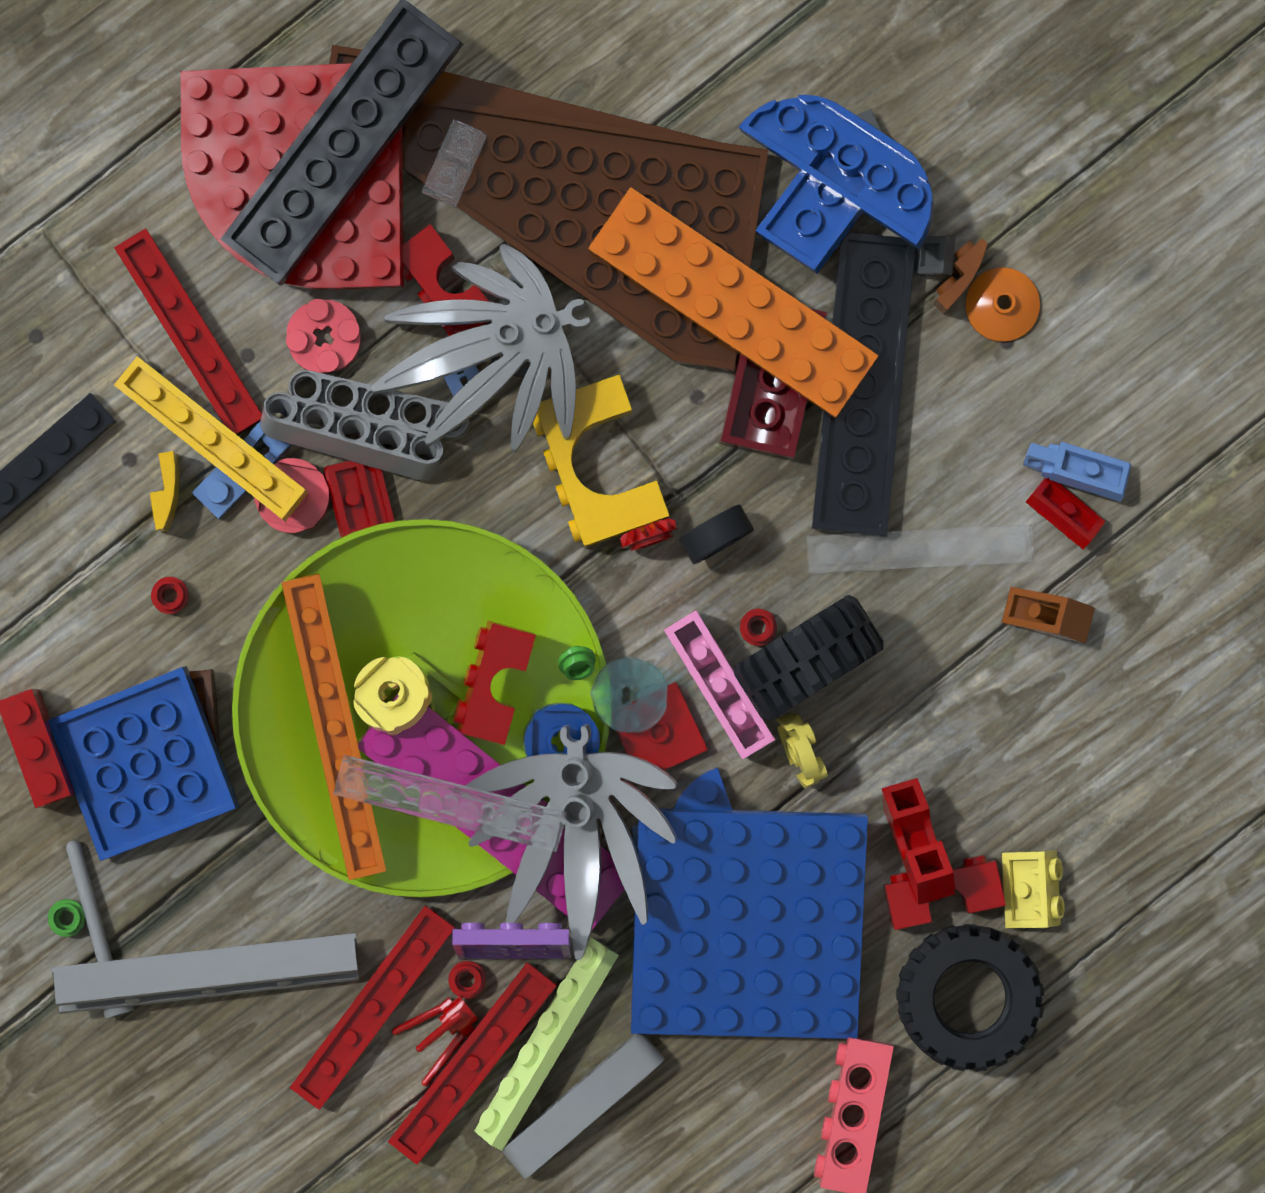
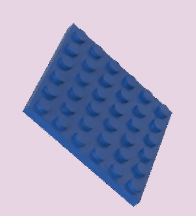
[630,808,868,1039]

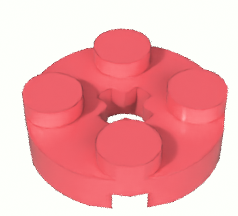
[286,299,361,374]
[254,458,330,534]

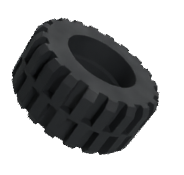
[734,595,884,721]
[896,924,1045,1072]

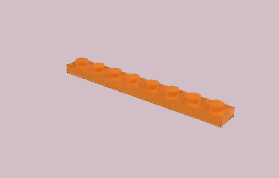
[281,573,386,880]

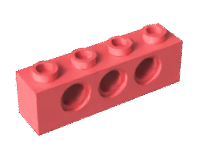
[814,1037,894,1193]

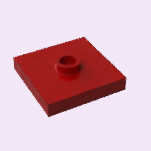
[610,682,708,770]

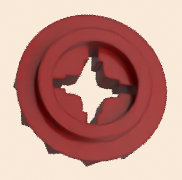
[620,518,679,552]

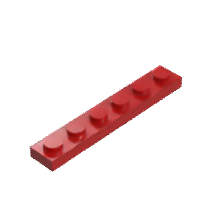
[114,228,262,436]
[289,905,456,1110]
[388,961,557,1165]

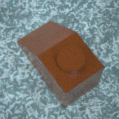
[1001,587,1095,644]

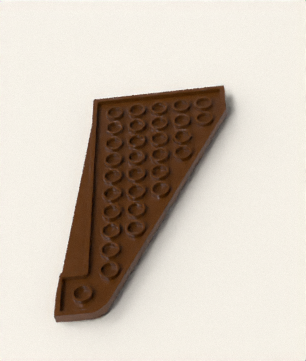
[329,45,768,372]

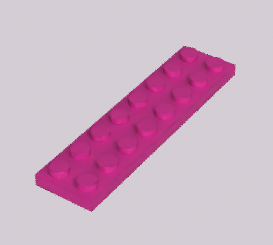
[357,690,625,929]

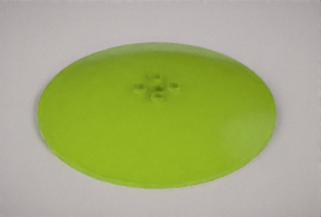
[232,519,611,897]

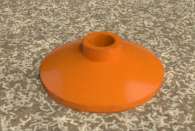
[965,267,1040,342]

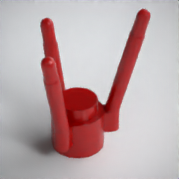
[392,996,478,1086]

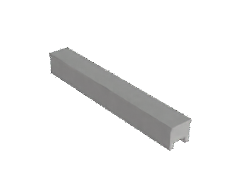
[51,933,359,1014]

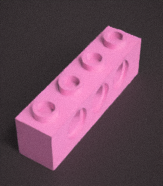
[664,610,775,759]

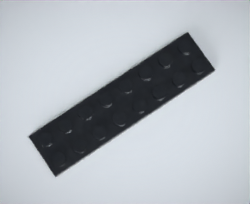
[221,0,464,286]
[811,232,915,537]

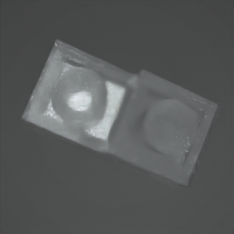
[421,119,487,208]

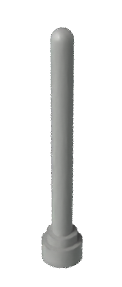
[66,840,134,1019]

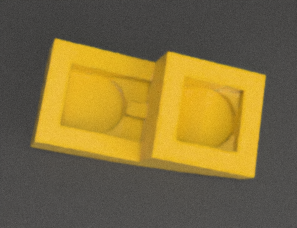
[150,451,180,532]

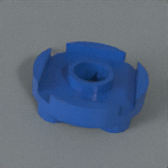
[523,702,600,756]

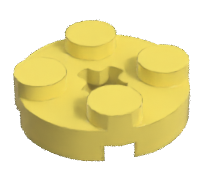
[353,656,432,735]
[777,713,828,789]

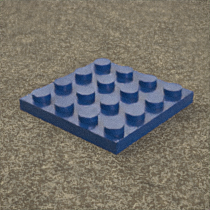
[48,666,240,861]

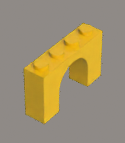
[533,374,669,548]

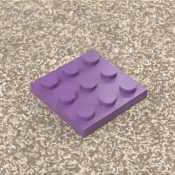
[452,923,571,959]

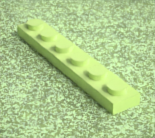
[474,937,619,1151]

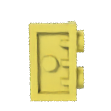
[1002,850,1065,928]

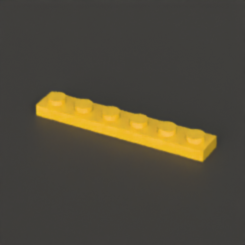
[114,356,309,522]

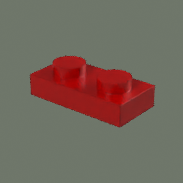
[1026,478,1106,550]

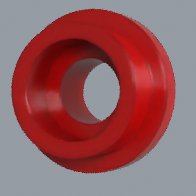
[151,577,189,614]
[740,608,777,646]
[448,961,486,999]

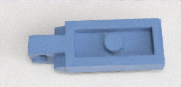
[1023,442,1132,502]

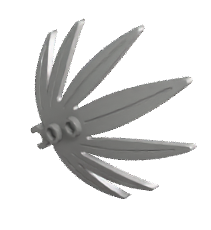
[371,244,590,453]
[462,724,677,960]

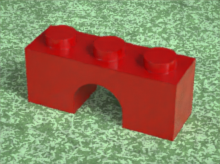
[403,224,492,336]
[453,620,536,745]
[0,689,75,808]
[882,778,955,905]
[882,855,1006,930]

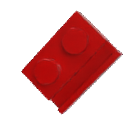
[323,461,394,538]

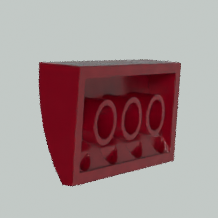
[719,308,827,458]

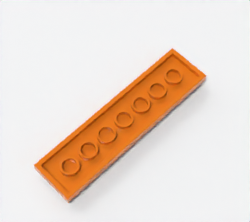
[588,187,879,419]

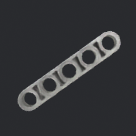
[288,370,470,441]
[260,392,443,481]
[500,1034,665,1179]

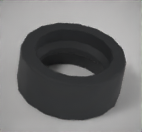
[679,504,754,565]

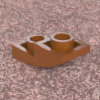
[934,238,987,315]

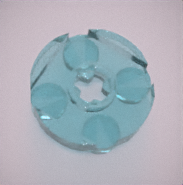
[590,656,668,733]

